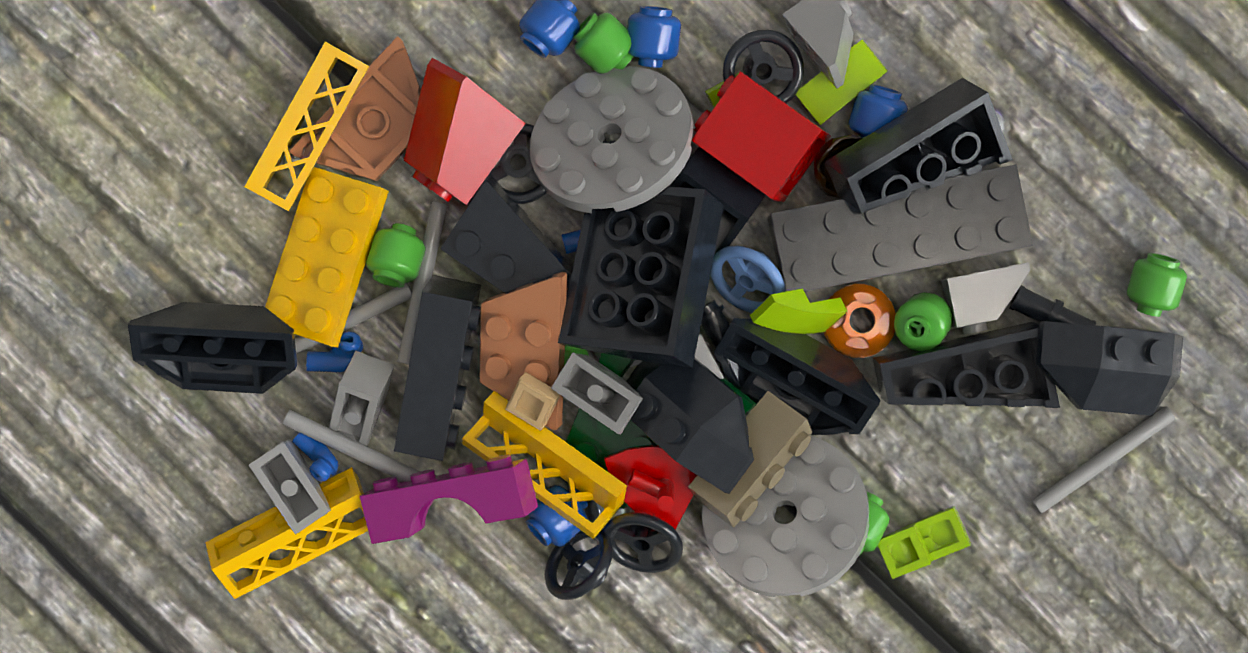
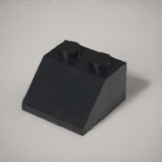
[670,147,766,255]

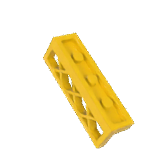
[244,42,369,211]
[462,391,627,539]
[205,467,368,599]

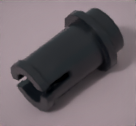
[701,300,730,348]

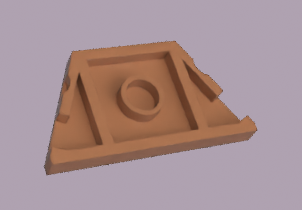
[289,36,421,182]
[480,272,567,430]

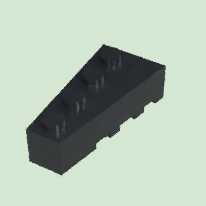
[440,177,573,300]
[394,275,481,461]

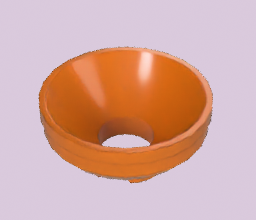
[823,284,896,358]

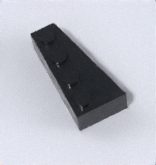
[824,78,1013,213]
[873,322,1060,408]

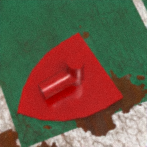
[604,445,698,530]

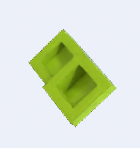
[796,39,888,125]
[750,289,848,334]
[878,506,971,579]

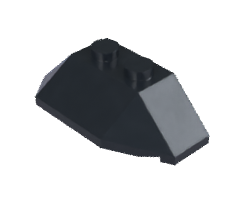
[128,302,297,394]
[714,318,881,435]
[1036,321,1183,416]
[626,358,754,494]

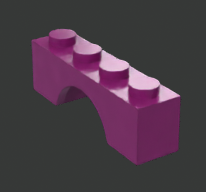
[360,455,538,544]

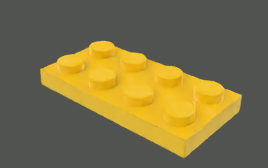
[265,167,389,348]

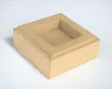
[505,372,560,431]

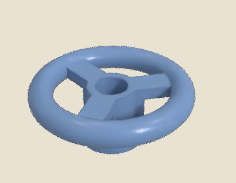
[711,246,785,313]

